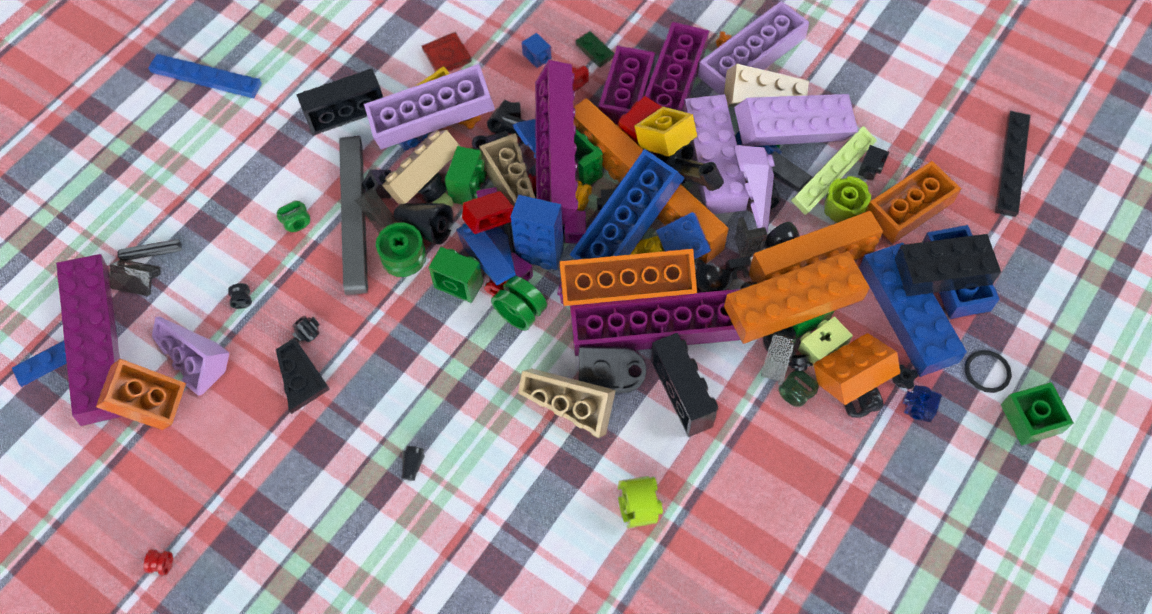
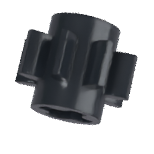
[292,316,320,343]

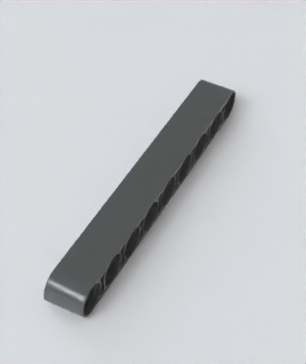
[339,136,368,296]

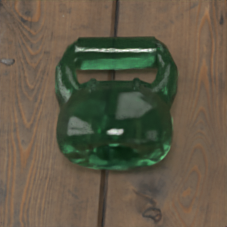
[778,371,819,407]

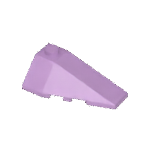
[735,145,775,237]
[152,316,229,396]

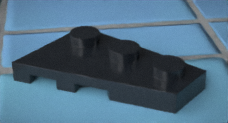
[276,338,330,414]

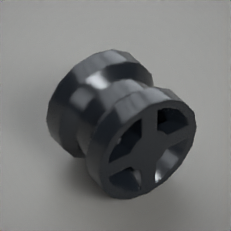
[228,283,252,309]

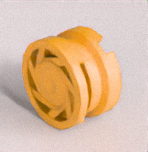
[576,180,592,211]

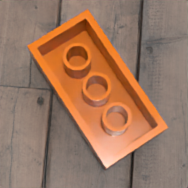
[866,161,961,244]

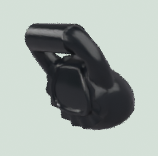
[843,387,884,418]

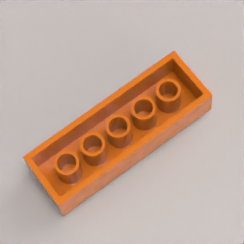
[749,211,883,283]
[559,249,697,306]
[724,251,870,344]

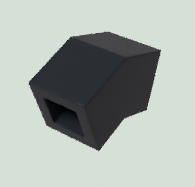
[498,100,521,119]

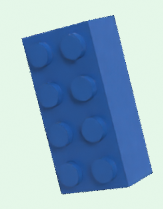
[511,195,564,270]
[922,225,1000,319]

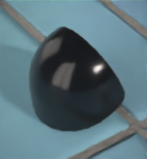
[763,222,800,249]
[695,263,735,292]

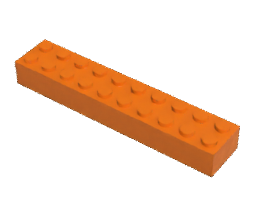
[573,98,729,264]

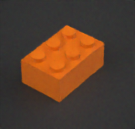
[813,333,900,405]
[96,359,186,430]

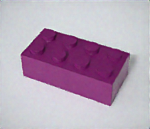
[598,45,655,125]

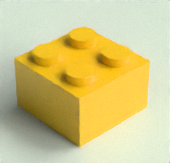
[634,107,697,156]

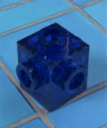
[902,385,942,423]

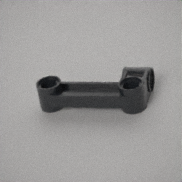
[656,144,724,191]

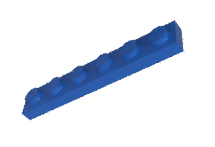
[148,54,262,99]

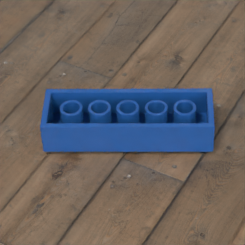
[569,149,684,260]
[859,242,967,377]

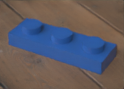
[12,341,67,387]

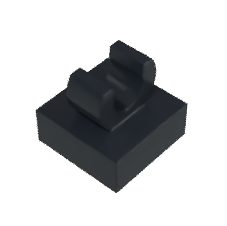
[725,256,751,280]

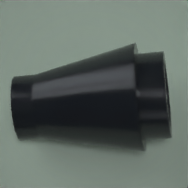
[401,446,425,481]

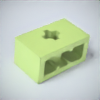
[798,316,853,367]

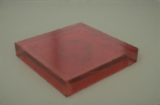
[421,32,472,72]

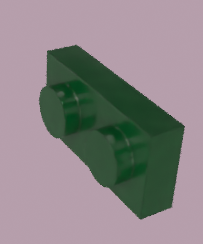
[575,31,614,68]

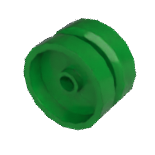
[376,223,426,277]
[491,276,547,331]

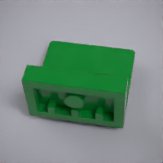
[574,129,603,185]

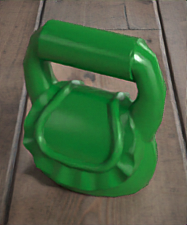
[277,200,311,232]

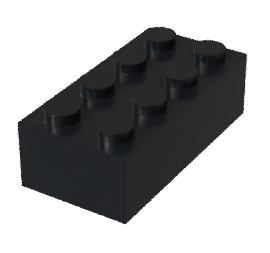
[296,68,383,136]
[895,234,1001,296]
[651,333,718,437]

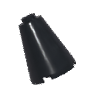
[394,203,454,245]

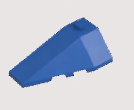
[456,223,516,285]

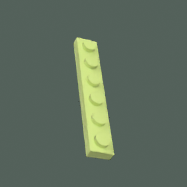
[791,126,877,215]

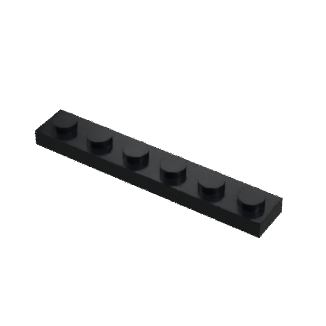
[995,111,1031,217]

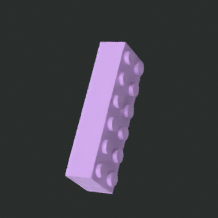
[698,1,809,95]
[364,64,495,149]
[683,94,749,214]
[734,94,858,146]

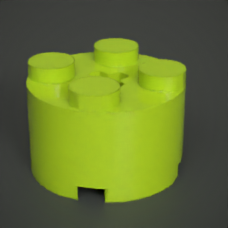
[824,176,871,223]
[618,476,663,528]

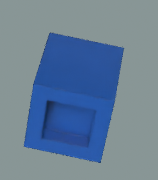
[522,32,552,68]

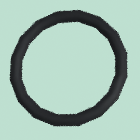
[965,350,1012,393]

